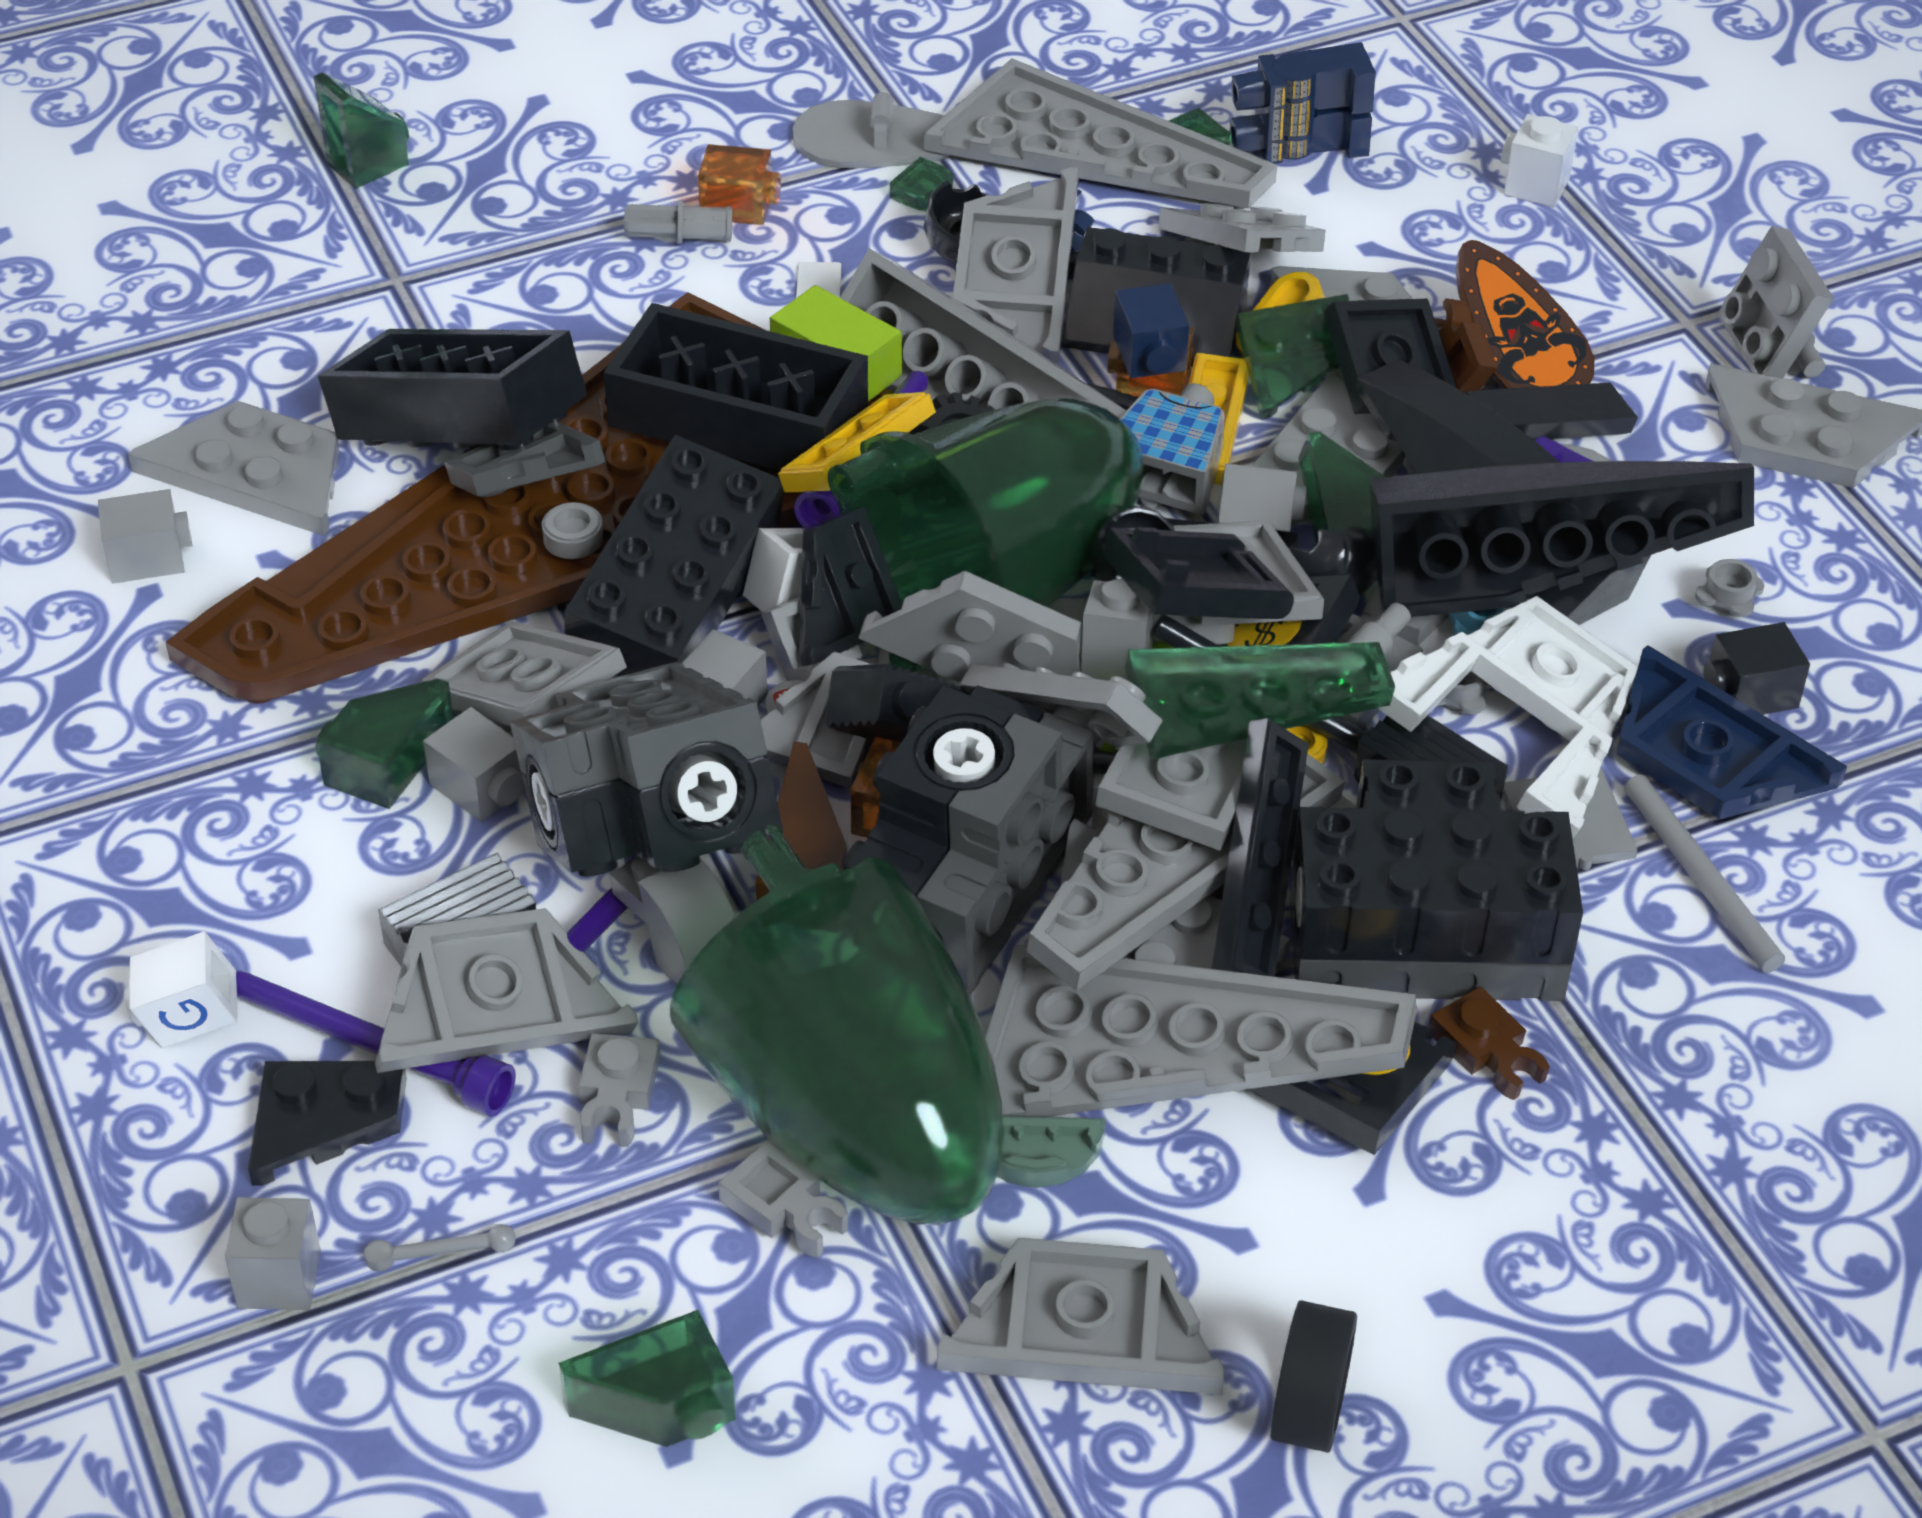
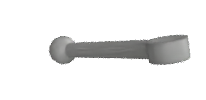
[364,1224,516,1272]

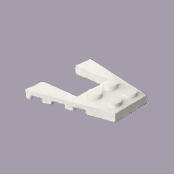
[1360,596,1638,840]

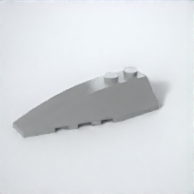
[840,248,1127,463]

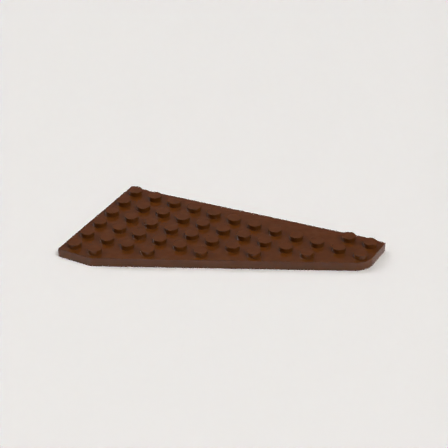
[165,292,957,704]

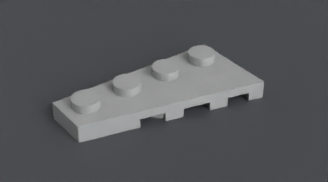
[959,662,1163,750]

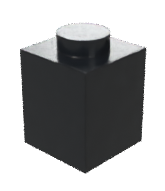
[1703,622,1810,715]

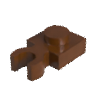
[1434,298,1498,393]
[1428,986,1550,1100]

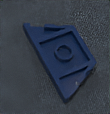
[1616,645,1847,820]

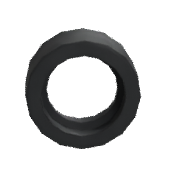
[1270,1300,1358,1453]

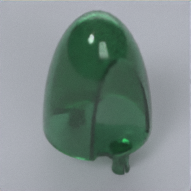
[828,397,1144,673]
[670,825,1004,1225]

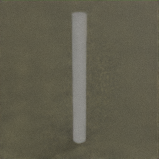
[1624,775,1785,973]

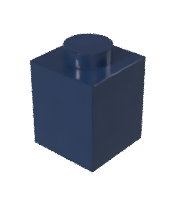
[1113,283,1189,379]

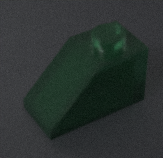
[313,72,409,189]
[1298,432,1385,546]
[315,678,454,809]
[558,1309,736,1447]

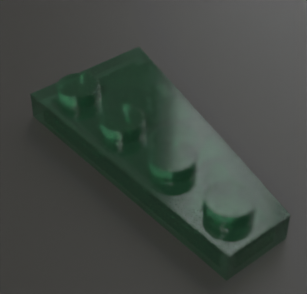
[1125,642,1395,760]

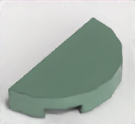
[966,1115,1106,1188]

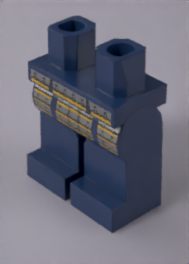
[1229,42,1376,164]

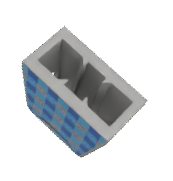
[1099,383,1225,515]

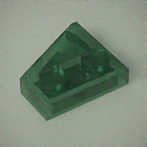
[1236,294,1349,420]

